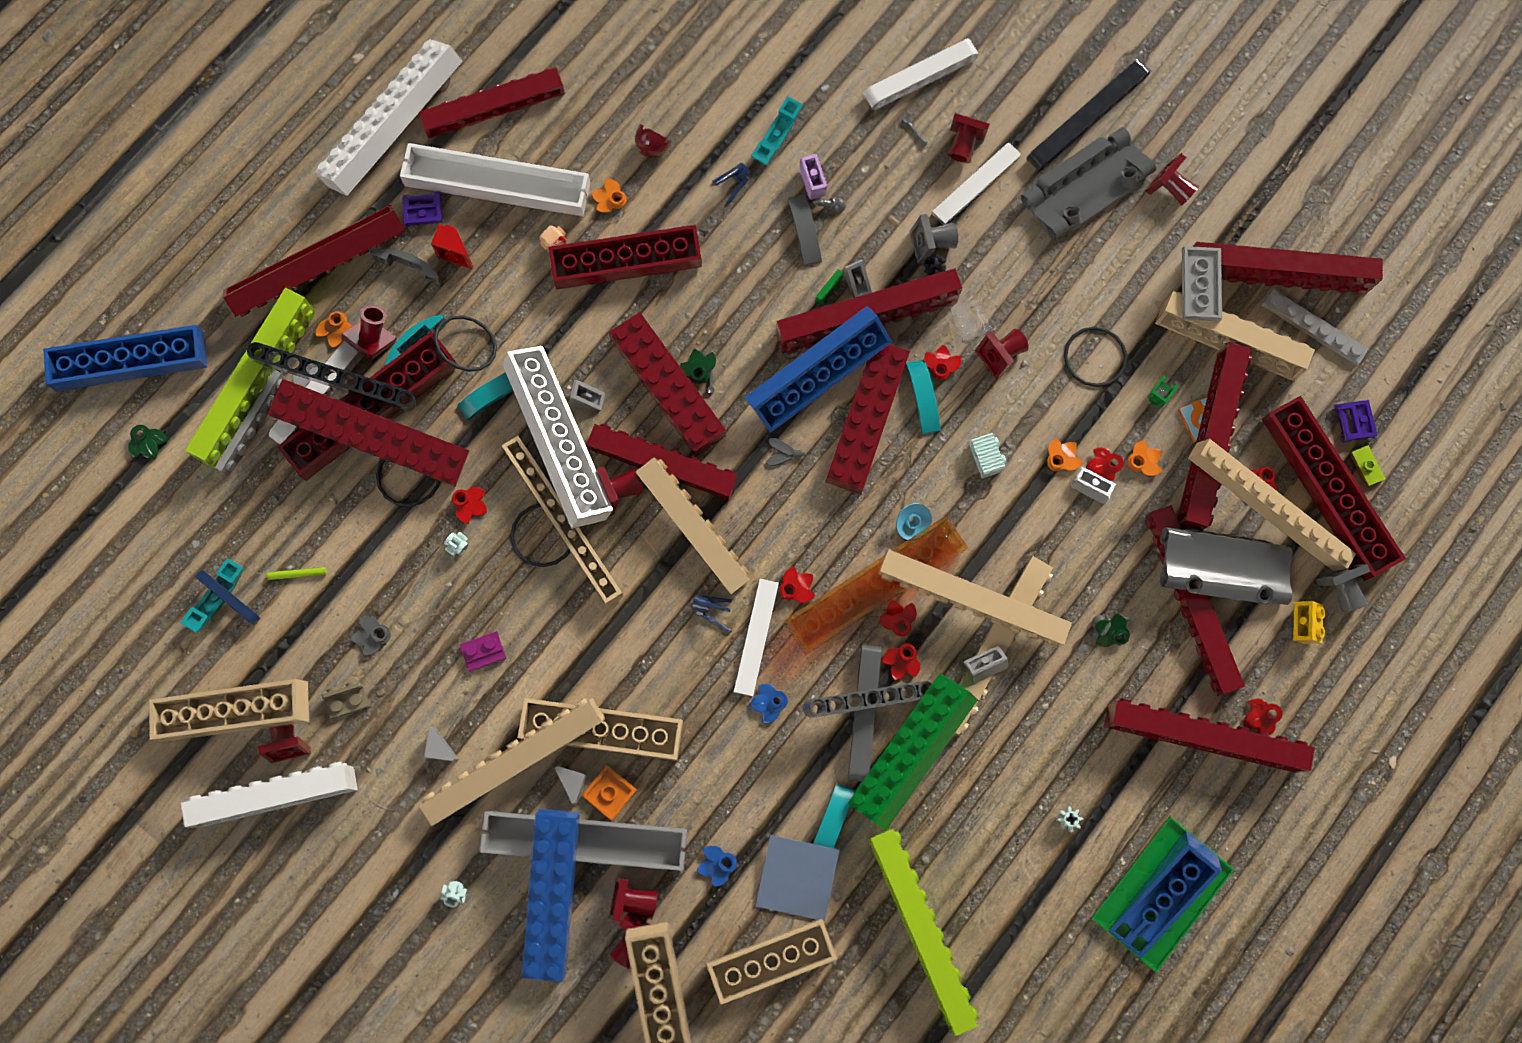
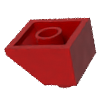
[431,224,474,270]

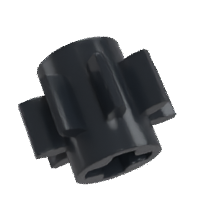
[924,254,946,276]

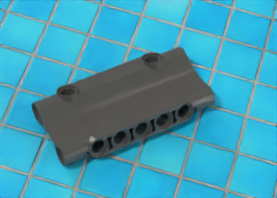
[1021,127,1156,240]
[1160,527,1293,605]

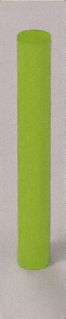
[267,567,327,580]

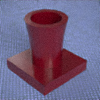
[947,113,990,163]
[1145,153,1199,206]
[341,305,397,360]
[975,329,1029,380]
[596,466,643,517]
[258,724,311,763]
[609,877,658,922]
[609,913,651,969]

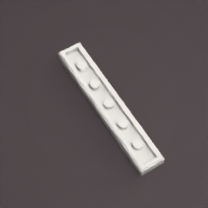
[932,142,1021,225]
[734,579,779,697]

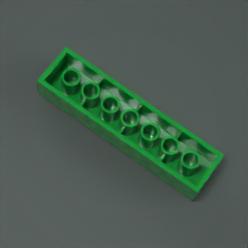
[848,673,978,831]

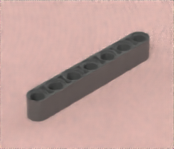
[848,645,881,782]
[803,681,932,718]

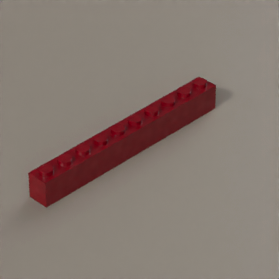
[1145,505,1245,696]

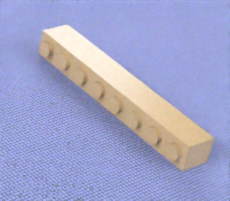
[636,458,751,594]

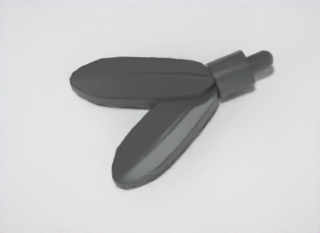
[766,438,807,466]

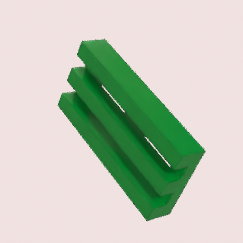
[815,269,843,306]

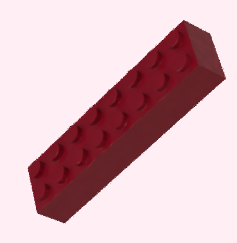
[548,224,702,290]
[609,312,726,457]
[825,344,910,494]

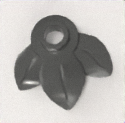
[351,616,391,655]

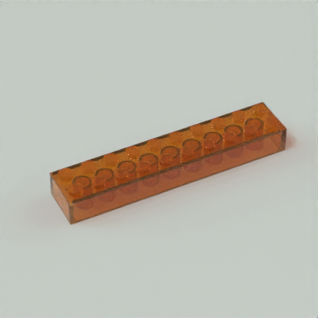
[784,516,968,656]

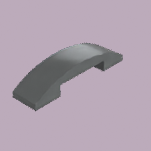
[787,194,822,266]
[369,248,442,286]

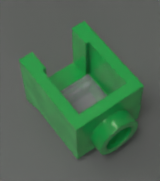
[1147,375,1179,407]

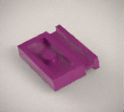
[460,631,507,672]

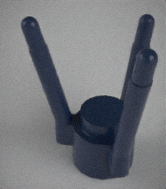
[712,163,750,204]
[692,595,732,633]

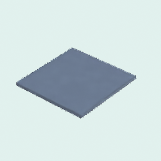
[756,835,839,921]

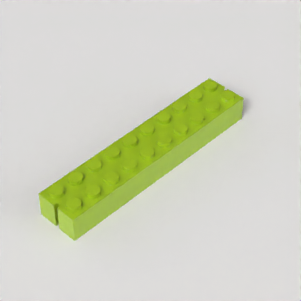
[185,288,315,470]
[868,829,979,1036]

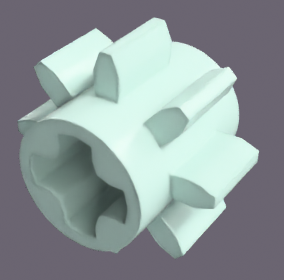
[444,532,469,556]
[1056,807,1083,832]
[440,881,467,907]

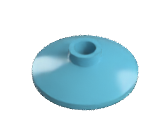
[896,503,932,540]

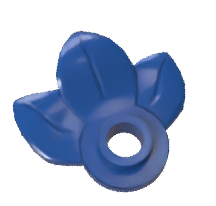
[749,684,788,723]
[697,846,737,886]

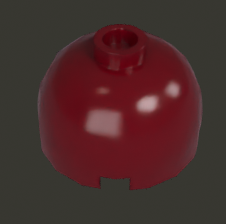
[635,124,672,158]

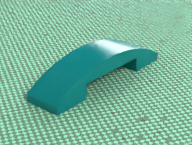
[751,96,803,166]
[385,315,447,365]
[906,360,941,434]
[458,373,513,421]
[180,558,244,633]
[813,783,855,848]

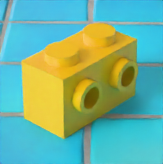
[1293,601,1325,644]

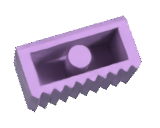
[799,154,828,200]

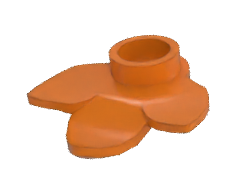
[591,178,627,213]
[316,311,352,348]
[1047,438,1083,471]
[1127,440,1162,476]

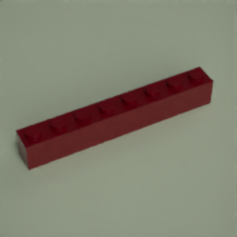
[419,67,565,139]
[586,424,737,501]

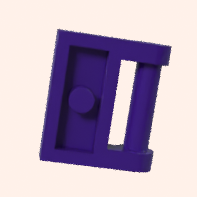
[402,191,443,226]
[1334,400,1378,443]

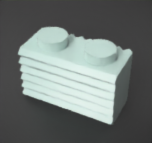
[969,433,1007,478]

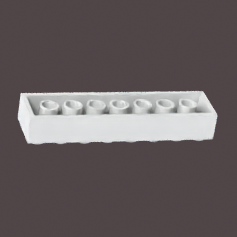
[181,762,358,828]

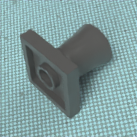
[910,214,958,264]
[1315,564,1370,613]

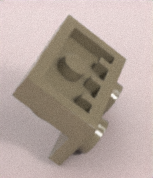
[321,681,370,719]

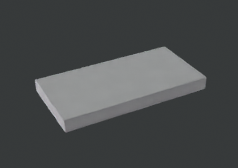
[1182,246,1222,321]

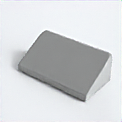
[1071,467,1116,504]
[963,645,1009,683]

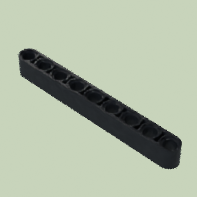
[1026,59,1151,172]
[247,342,416,411]

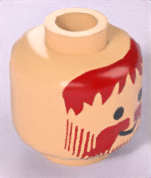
[539,226,567,253]

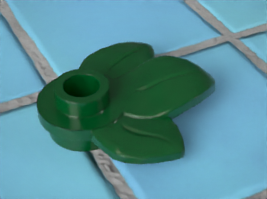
[680,349,716,384]
[128,425,168,459]
[1095,613,1130,647]

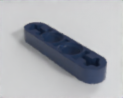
[194,569,261,626]

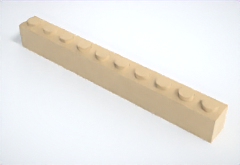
[502,436,624,607]
[1188,439,1356,571]
[877,549,1072,648]
[954,556,1053,737]
[419,697,605,826]

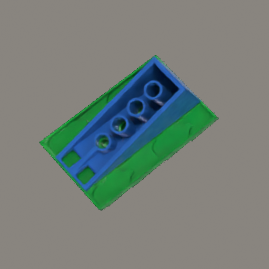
[1092,815,1234,973]

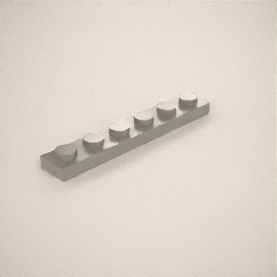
[1261,289,1368,366]
[215,370,286,476]

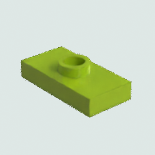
[1350,445,1386,488]

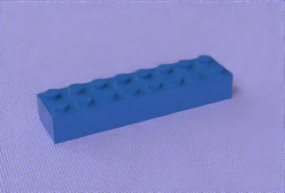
[745,306,892,433]
[43,325,208,391]
[522,809,580,982]

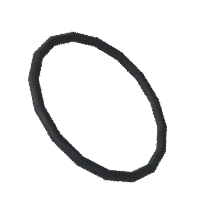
[434,315,497,372]
[1064,326,1128,387]
[376,459,440,507]
[510,504,571,567]

